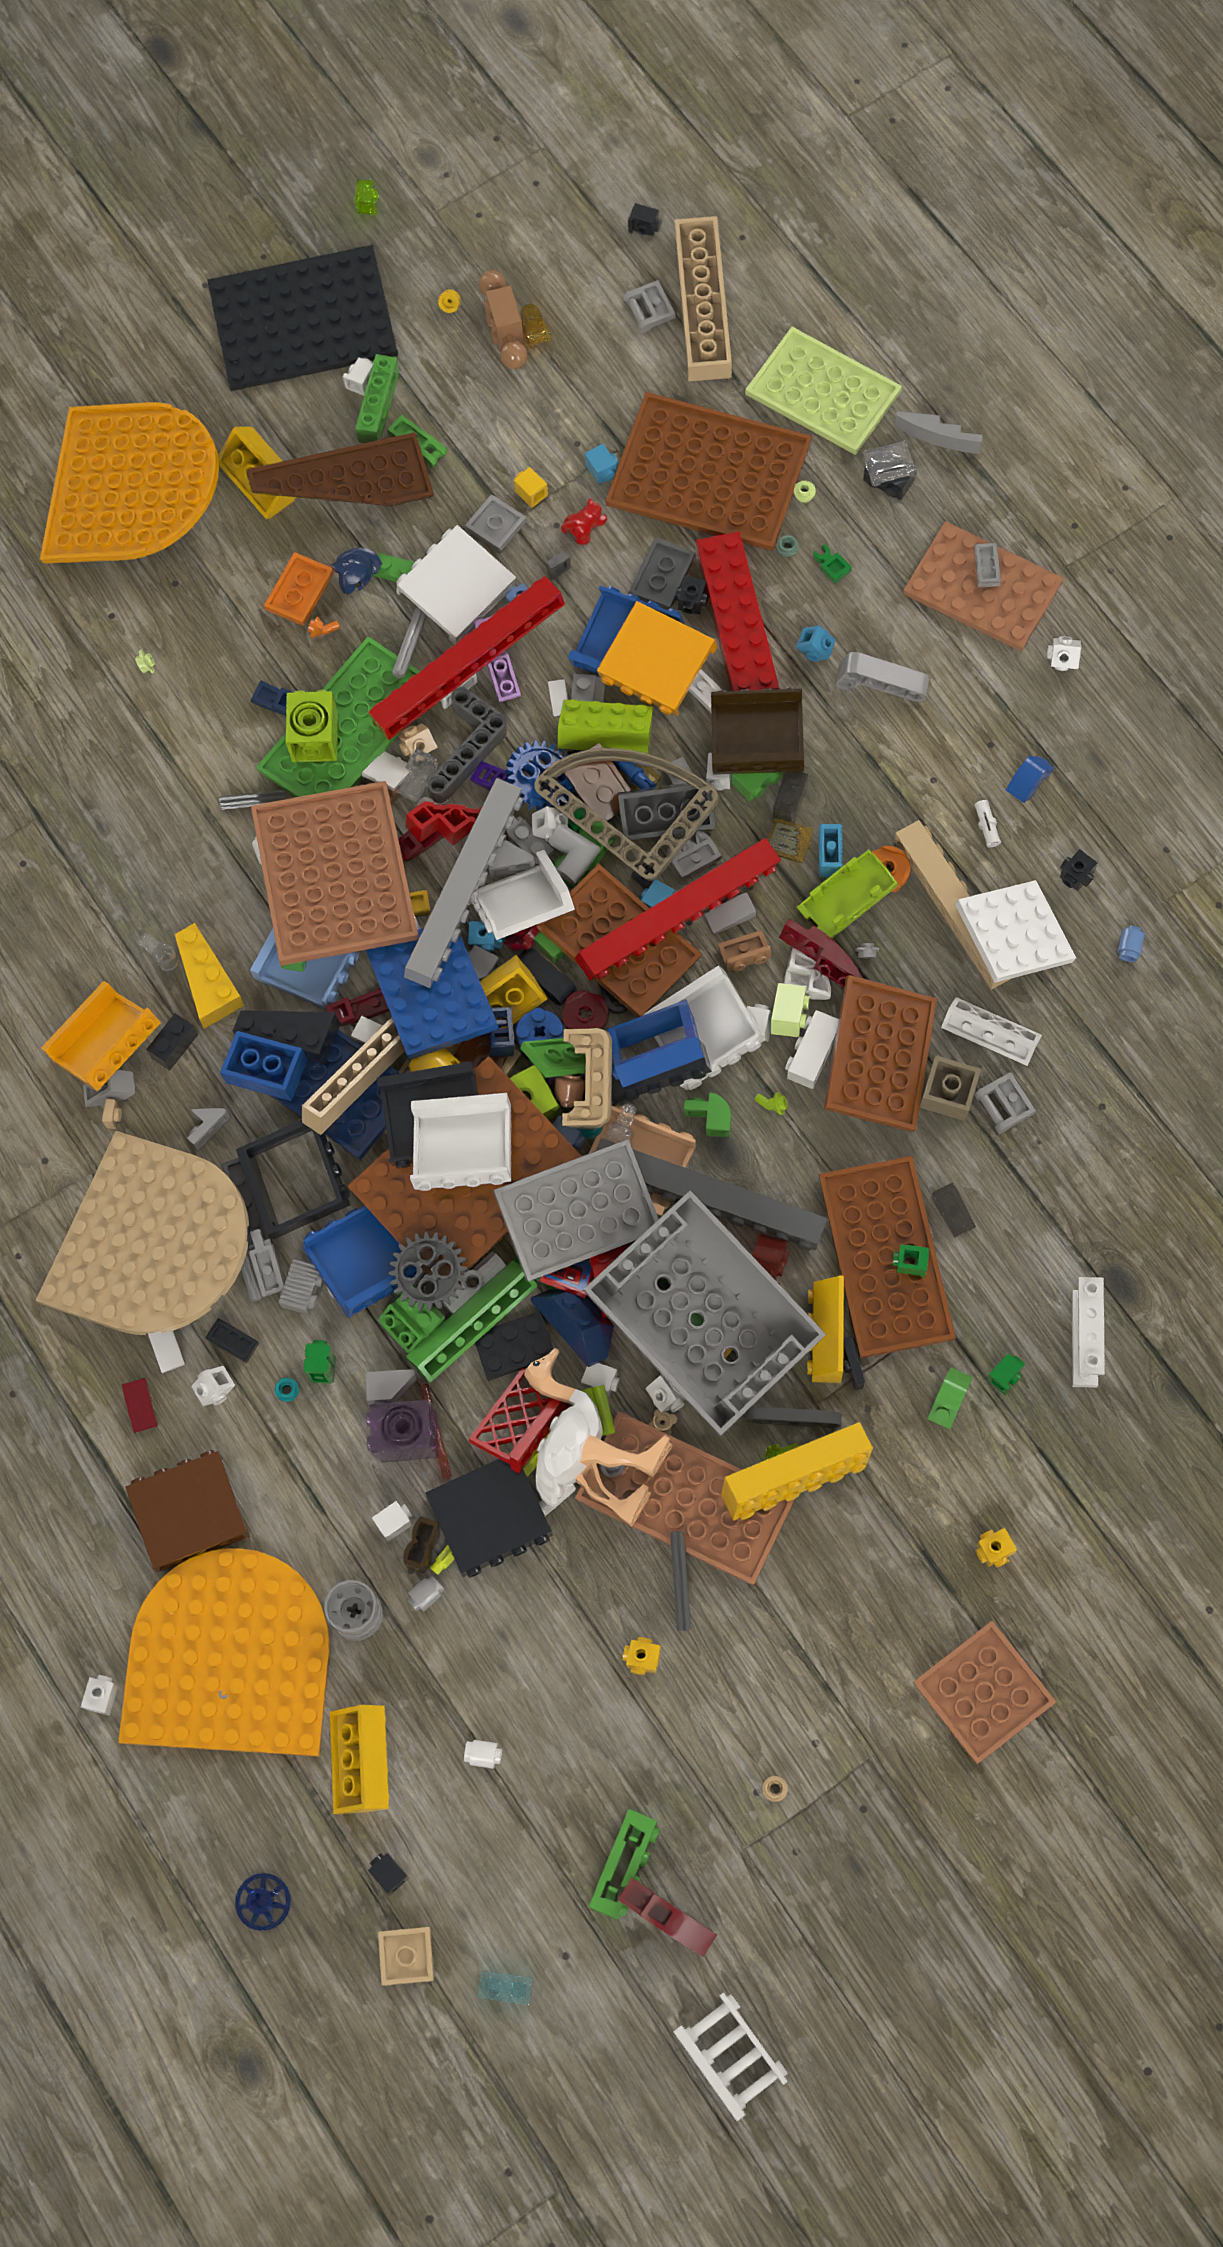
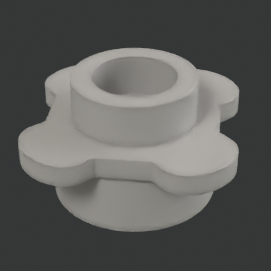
[855,943,879,959]

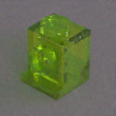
[354,179,379,215]

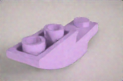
[474,617,521,703]

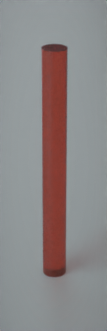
[419,1384,452,1479]

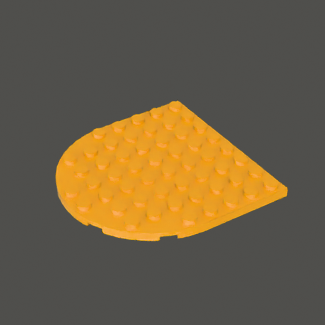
[40,402,219,563]
[118,1548,330,1757]

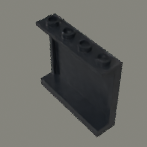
[377,1062,479,1168]
[425,1454,553,1578]

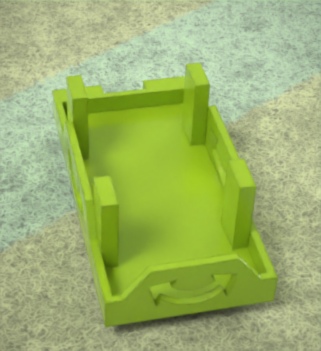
[797,849,898,939]

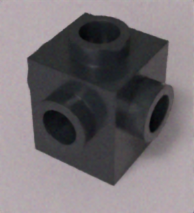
[675,576,708,614]
[1060,849,1098,891]

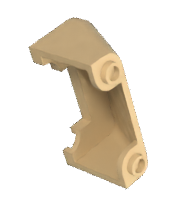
[562,1028,612,1130]

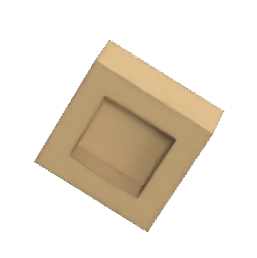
[102,1099,122,1129]

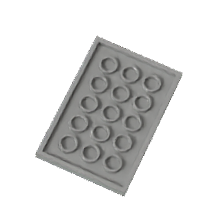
[493,1139,659,1282]

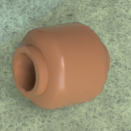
[553,1074,585,1107]

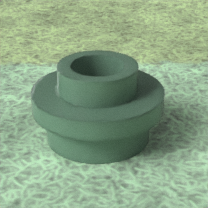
[777,535,799,557]

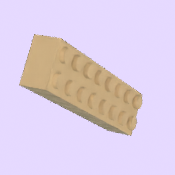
[675,216,732,381]

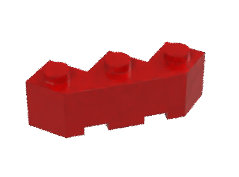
[406,801,482,846]

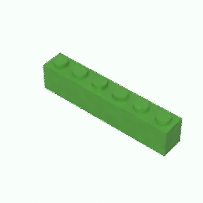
[406,1260,538,1383]

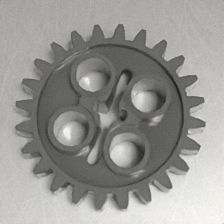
[389,1232,468,1311]

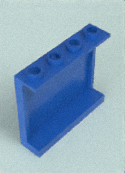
[568,586,684,675]
[302,1206,427,1318]

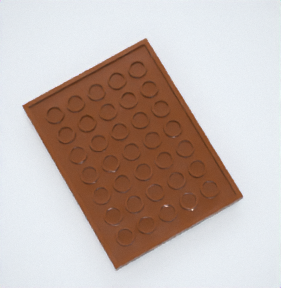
[605,392,812,551]
[348,1056,582,1276]

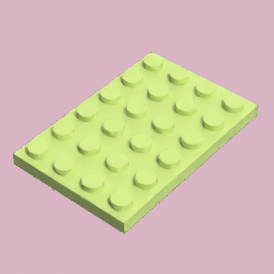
[745,327,902,455]

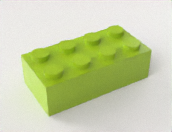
[558,699,653,754]

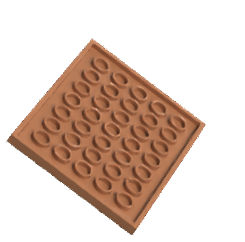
[251,781,419,966]

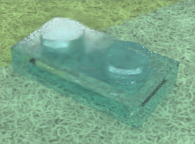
[477,1971,533,2005]

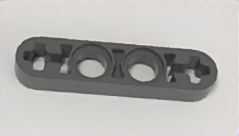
[746,1407,842,1428]

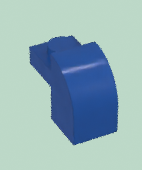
[1006,755,1054,803]

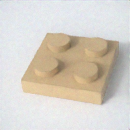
[378,1927,434,1986]

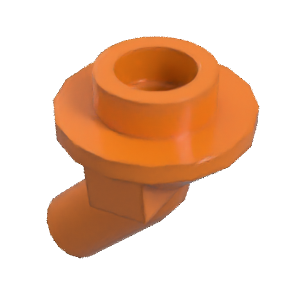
[307,617,340,638]

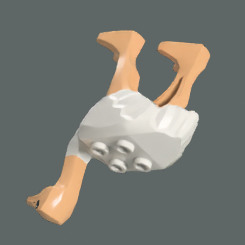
[524,1348,672,1526]

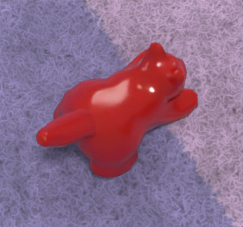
[561,498,607,545]

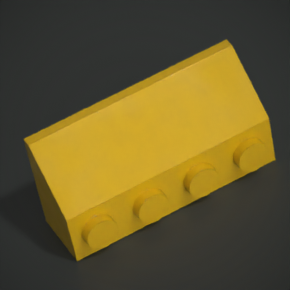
[218,426,296,519]
[807,1276,844,1383]
[329,1705,389,1814]

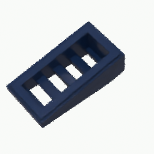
[489,1007,514,1057]

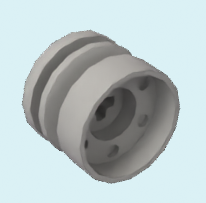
[324,1580,383,1641]

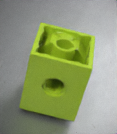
[286,690,338,762]
[510,1065,563,1121]

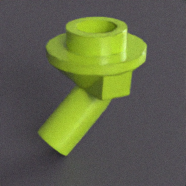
[754,1092,788,1115]

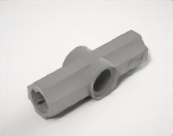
[442,1251,506,1315]

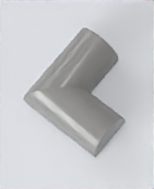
[549,824,600,886]

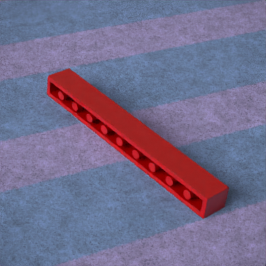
[368,576,565,740]
[575,838,781,981]

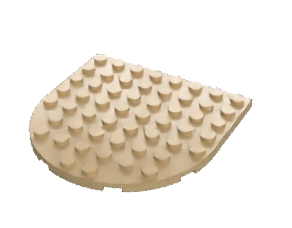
[36,1131,249,1335]

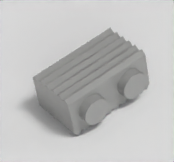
[279,1258,324,1315]

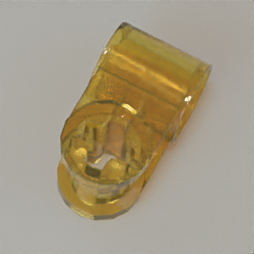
[521,304,551,348]

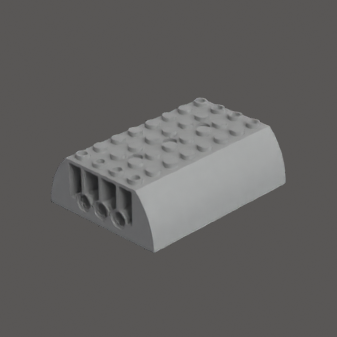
[583,1191,826,1436]

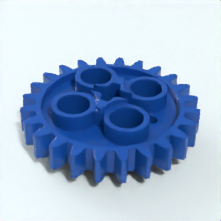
[504,741,575,811]

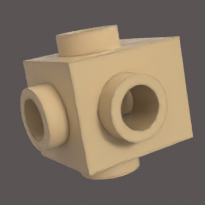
[399,723,438,760]

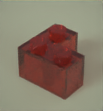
[752,1234,790,1285]

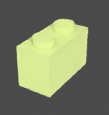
[771,983,810,1037]

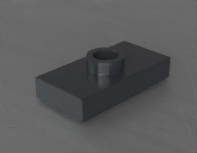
[205,1318,260,1364]
[843,1337,865,1390]

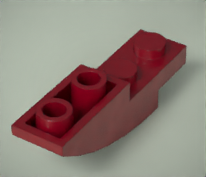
[779,918,862,988]
[617,1877,717,1957]

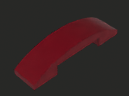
[326,988,389,1026]

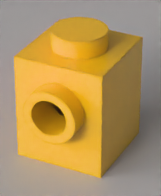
[513,467,548,508]

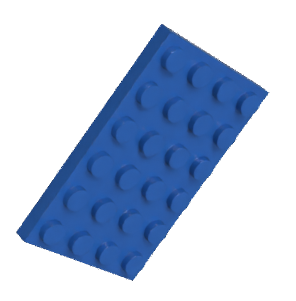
[366,928,499,1060]

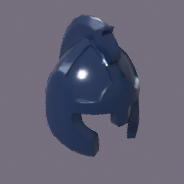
[330,548,382,595]

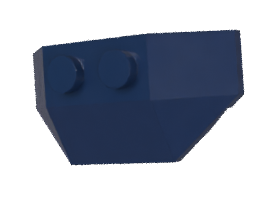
[530,1289,614,1368]

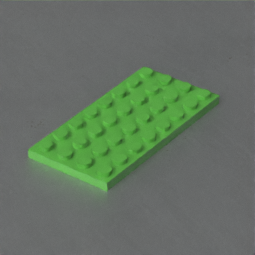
[256,637,420,798]

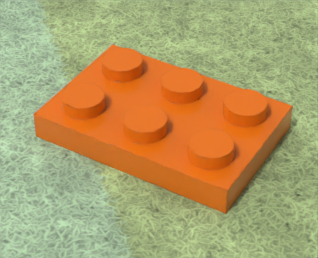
[264,552,334,626]

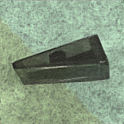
[931,1182,976,1238]

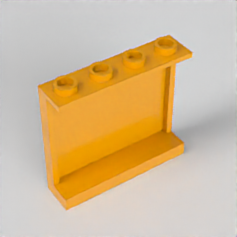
[597,601,717,717]
[41,981,161,1091]

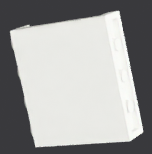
[396,525,516,645]
[474,850,575,940]
[643,966,765,1090]
[410,1093,511,1191]

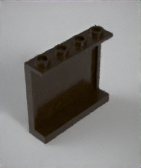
[711,687,804,775]

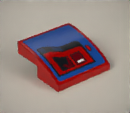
[540,1258,592,1298]

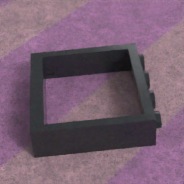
[236,1120,350,1239]

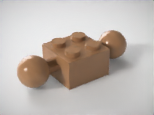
[479,270,528,369]

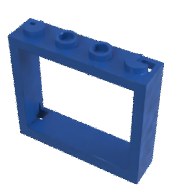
[608,999,704,1087]

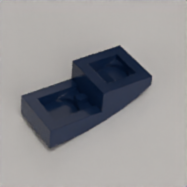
[251,680,292,716]

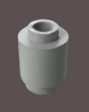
[407,1575,445,1612]

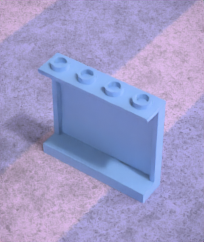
[250,928,359,1010]

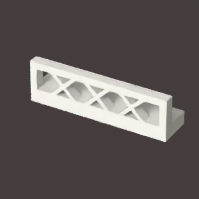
[941,997,1042,1066]

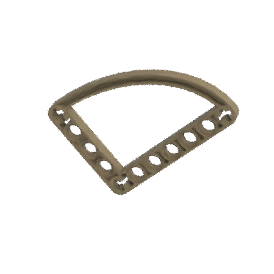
[534,748,719,881]

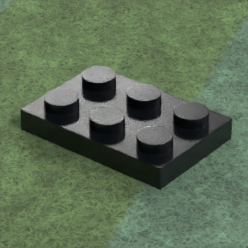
[475,1311,554,1381]

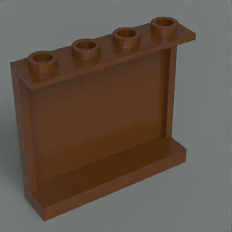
[125,1450,250,1573]

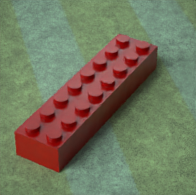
[696,531,780,691]

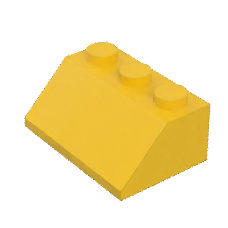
[480,955,547,1028]

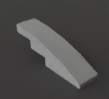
[895,411,982,454]

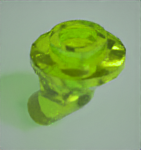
[766,1441,799,1460]

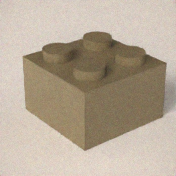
[920,1055,981,1121]

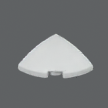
[783,948,831,1000]

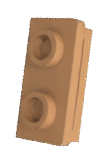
[718,930,771,972]

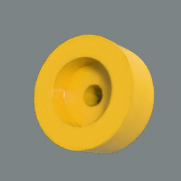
[438,289,461,313]

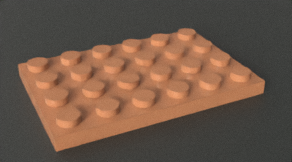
[903,521,1064,652]

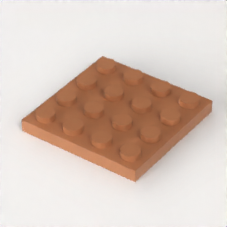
[913,1621,1056,1765]

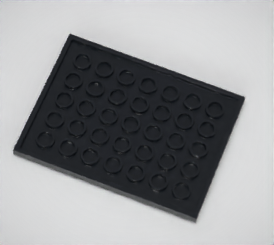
[207,245,398,391]

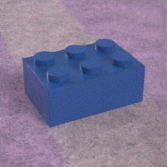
[220,1031,308,1101]

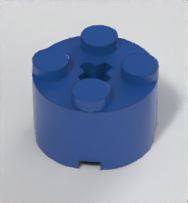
[516,1008,564,1061]

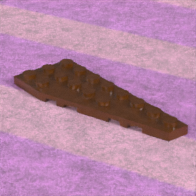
[246,432,434,506]

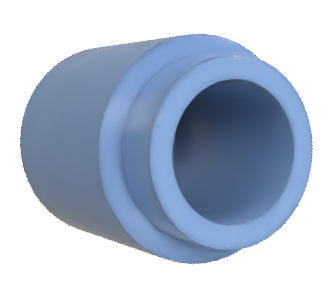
[1117,926,1145,962]

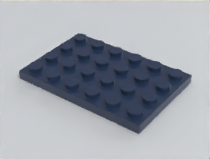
[271,1011,401,1161]

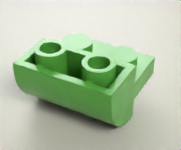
[378,1285,445,1354]

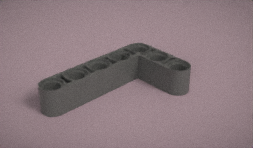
[428,687,507,804]

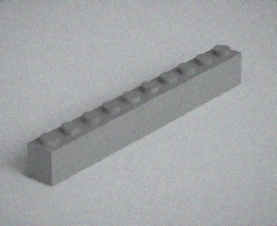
[404,778,523,988]

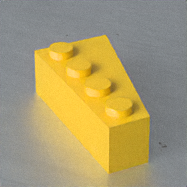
[175,923,244,1029]

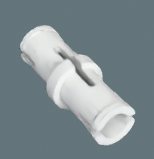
[974,800,1001,848]

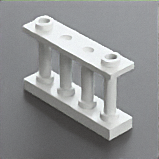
[1072,1277,1105,1388]
[673,1993,788,2121]

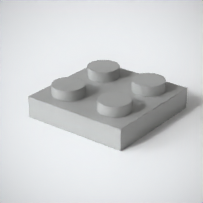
[465,494,527,552]

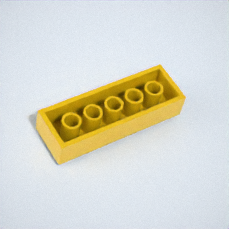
[721,1422,873,1521]

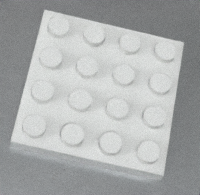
[955,880,1076,983]

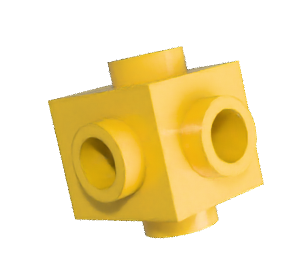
[975,1528,1017,1568]
[622,1637,661,1675]

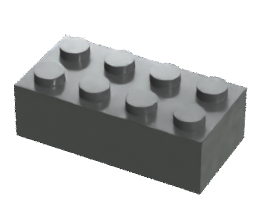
[617,780,715,840]

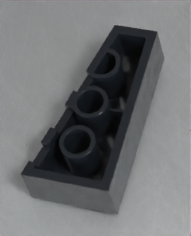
[232,1010,341,1065]

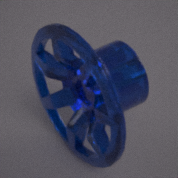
[235,1873,291,1931]

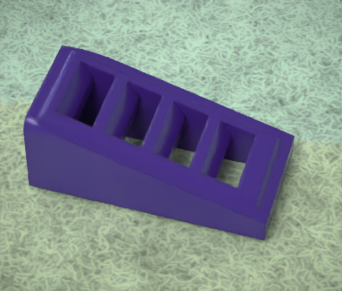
[470,761,509,791]

